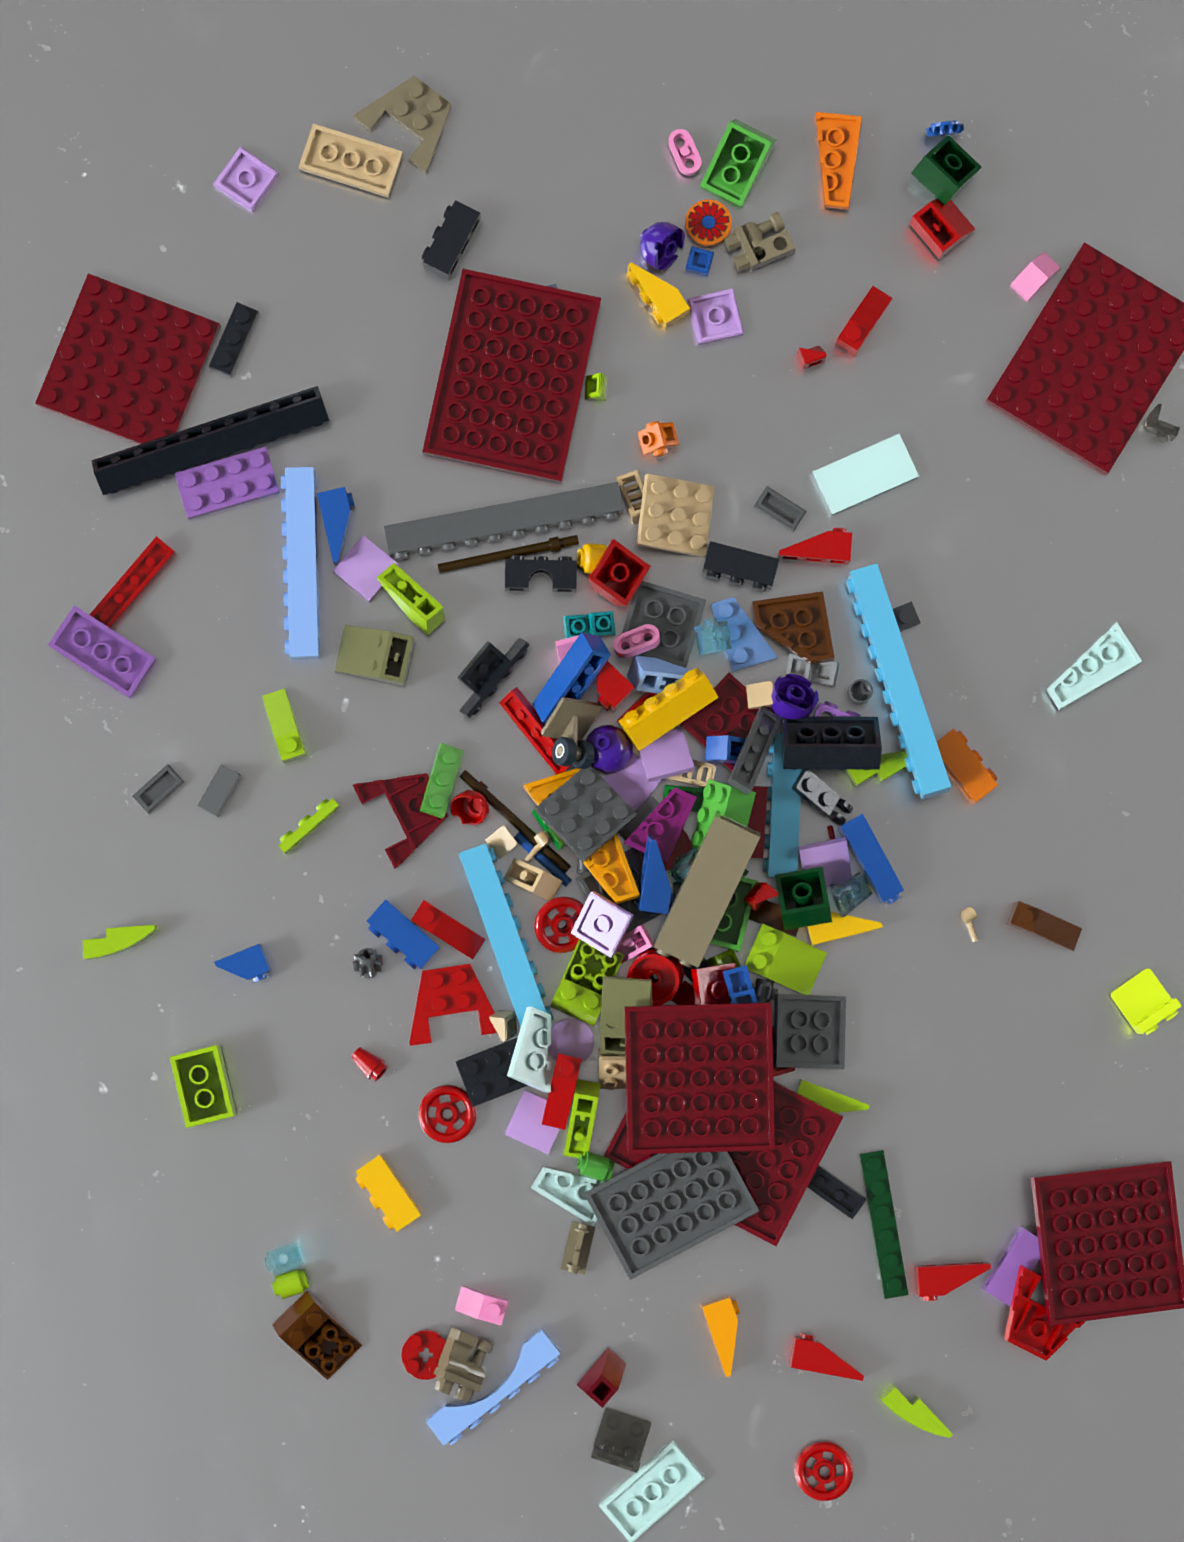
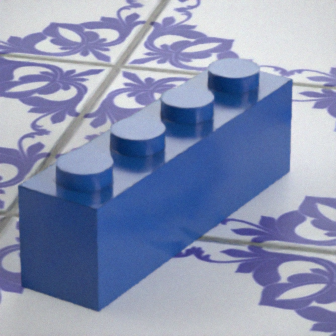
[532,632,611,723]

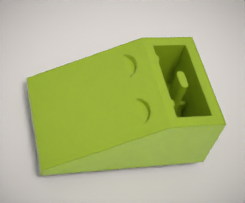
[550,939,625,1026]

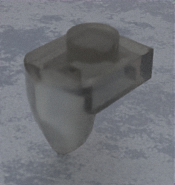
[1143,404,1180,442]

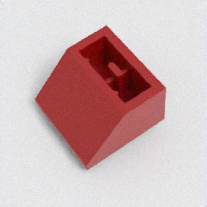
[909,198,976,259]

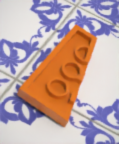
[815,112,862,210]

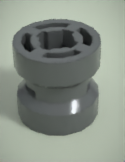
[847,679,873,705]

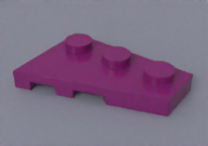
[623,787,697,863]

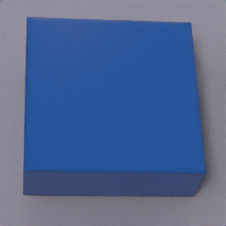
[685,246,714,276]

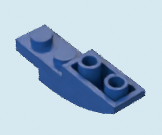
[723,965,758,1003]

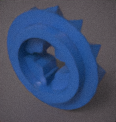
[926,120,964,137]

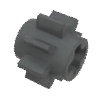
[353,948,383,978]
[752,978,778,1003]

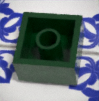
[911,135,982,205]
[775,867,832,930]

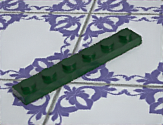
[859,1150,909,1299]

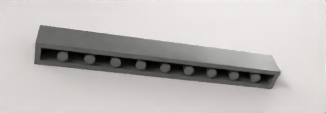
[384,482,624,560]

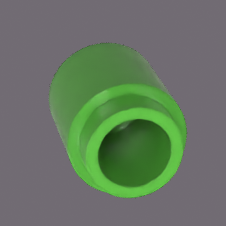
[577,1151,614,1181]

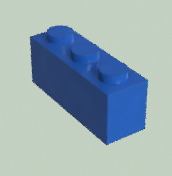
[367,899,441,970]

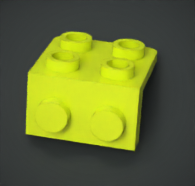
[1111,968,1181,1035]

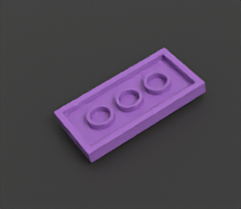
[175,446,280,519]
[48,605,155,698]

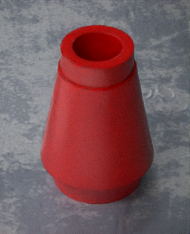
[351,1047,388,1081]

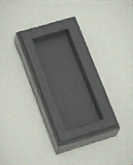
[754,486,807,532]
[133,764,185,814]

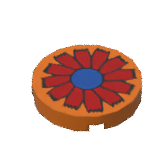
[685,199,732,247]

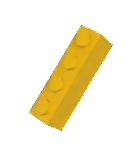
[619,668,719,751]

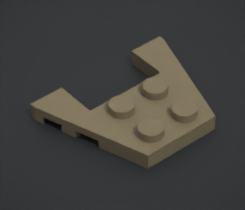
[353,76,452,174]

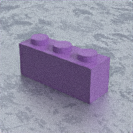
[982,1227,1041,1306]

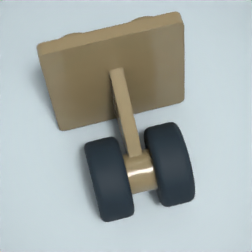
[541,697,602,769]

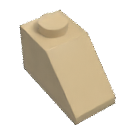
[504,858,562,901]

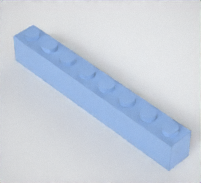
[281,467,320,660]

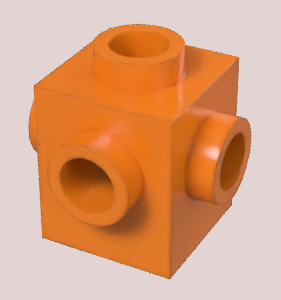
[638,421,679,457]

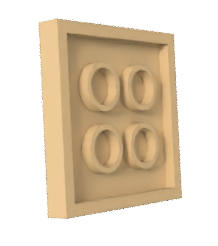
[636,474,715,557]

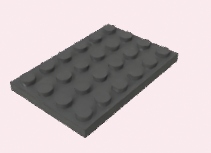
[584,1152,759,1280]

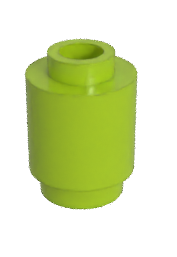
[272,1269,310,1299]

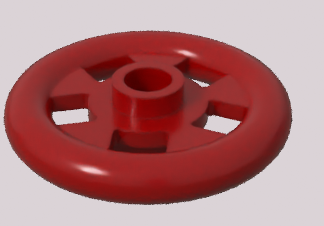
[535,897,584,953]
[419,1085,477,1143]
[795,1442,854,1501]

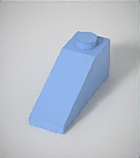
[627,656,708,693]

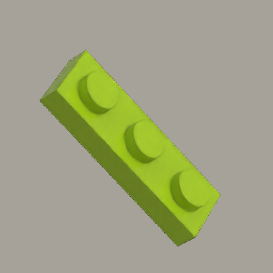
[278,798,340,855]

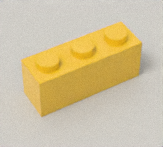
[355,1154,422,1232]

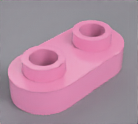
[668,129,702,176]
[613,624,660,659]

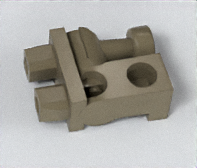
[724,211,796,272]
[434,1327,494,1403]

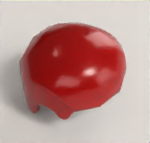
[450,790,489,825]

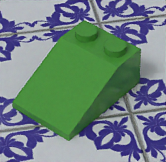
[700,119,777,207]

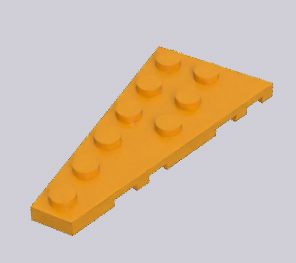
[523,768,640,904]

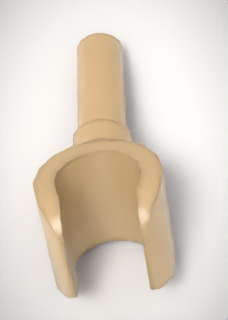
[525,831,551,863]
[960,907,978,942]

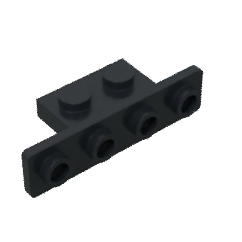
[457,638,530,718]

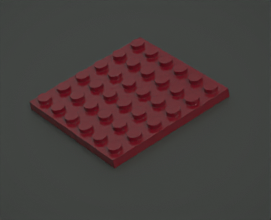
[35,273,221,444]
[624,1002,775,1155]
[1031,1161,1184,1326]

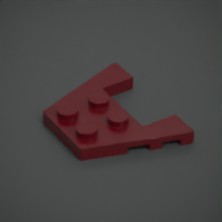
[353,773,449,869]

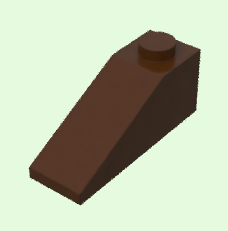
[1006,901,1082,951]

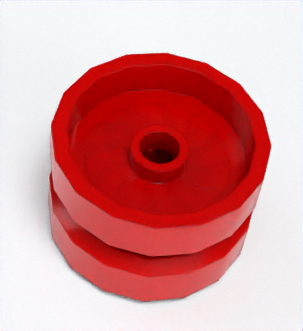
[627,947,684,1005]

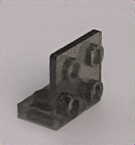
[591,1407,651,1473]

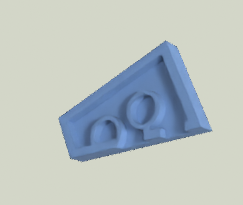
[710,597,778,673]

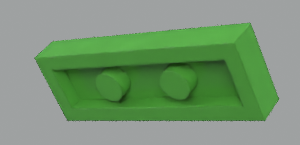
[420,743,464,819]

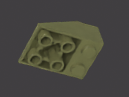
[335,625,415,686]
[600,976,652,1056]

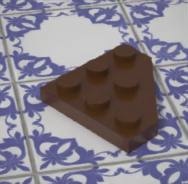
[752,591,835,664]

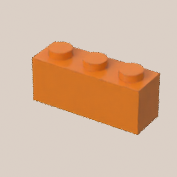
[937,729,998,804]

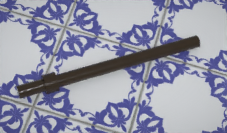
[438,535,579,573]
[459,770,572,873]

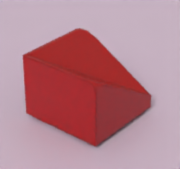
[797,346,827,369]
[743,882,779,911]

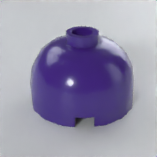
[640,222,685,271]
[771,674,819,719]
[586,725,633,774]

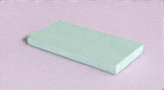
[813,433,919,515]
[599,1440,705,1542]

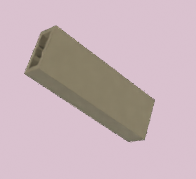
[654,813,760,968]

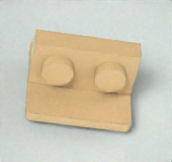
[598,1048,626,1090]

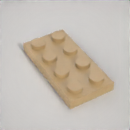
[299,123,403,198]

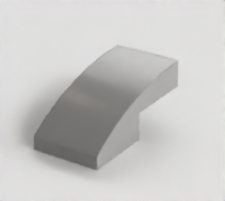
[785,653,840,687]

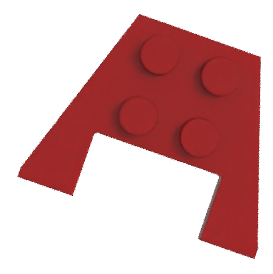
[409,964,497,1046]
[1004,1265,1085,1361]

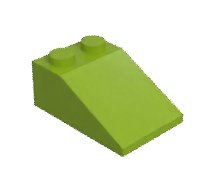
[743,923,827,995]

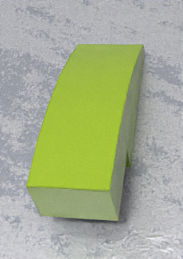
[845,751,907,787]
[82,925,158,960]
[879,1384,953,1438]

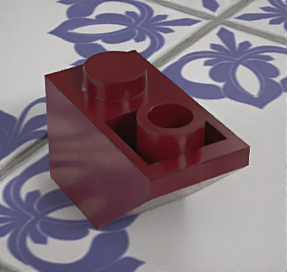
[577,1348,626,1408]

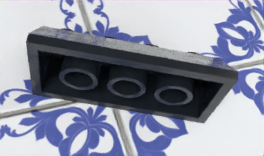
[782,716,882,770]

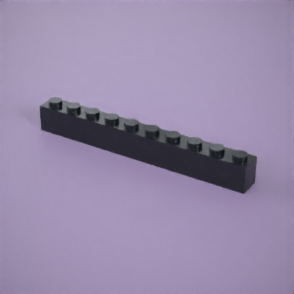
[91,386,330,496]

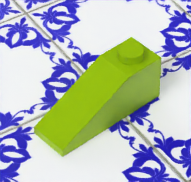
[377,563,445,636]
[262,688,307,764]
[564,1079,601,1158]
[795,1079,870,1113]

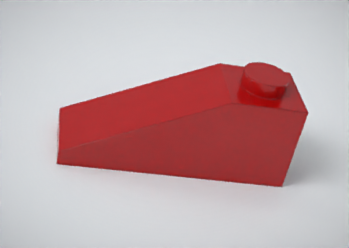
[835,286,893,357]
[777,528,852,565]
[411,900,486,959]
[542,1053,582,1130]
[915,1262,991,1301]
[789,1333,864,1381]

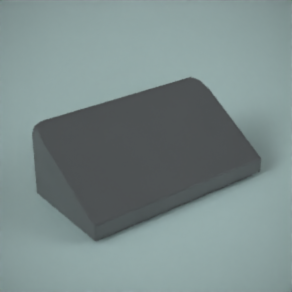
[197,764,242,817]

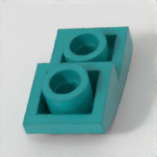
[563,611,616,639]

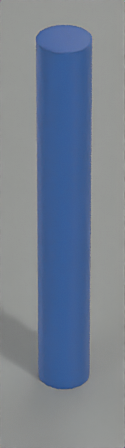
[514,832,572,887]

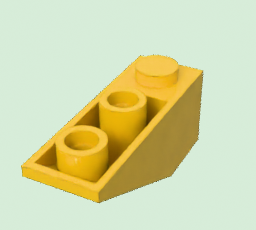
[626,262,690,329]

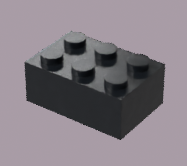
[456,1037,528,1107]

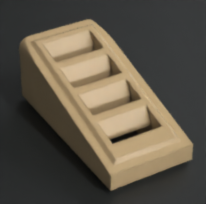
[615,470,644,524]
[666,760,717,788]

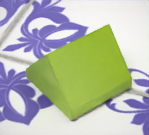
[585,373,607,401]

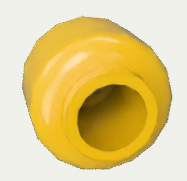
[577,543,607,574]

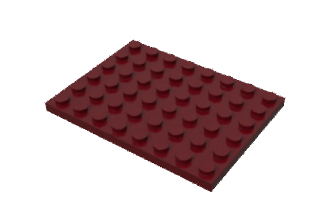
[986,242,1184,475]
[422,268,601,483]
[604,1080,843,1247]

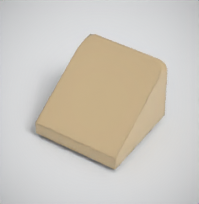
[746,681,773,709]
[485,825,518,859]
[489,1010,517,1041]

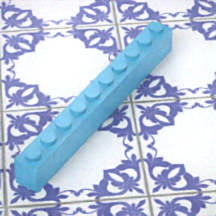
[846,563,951,800]

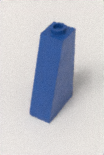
[837,814,904,904]

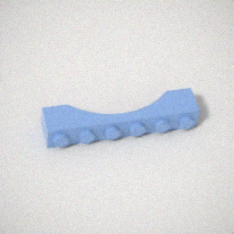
[426,1328,560,1446]

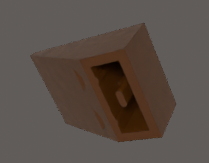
[272,1290,362,1380]

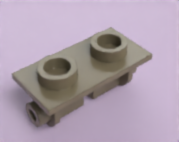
[561,1221,595,1275]

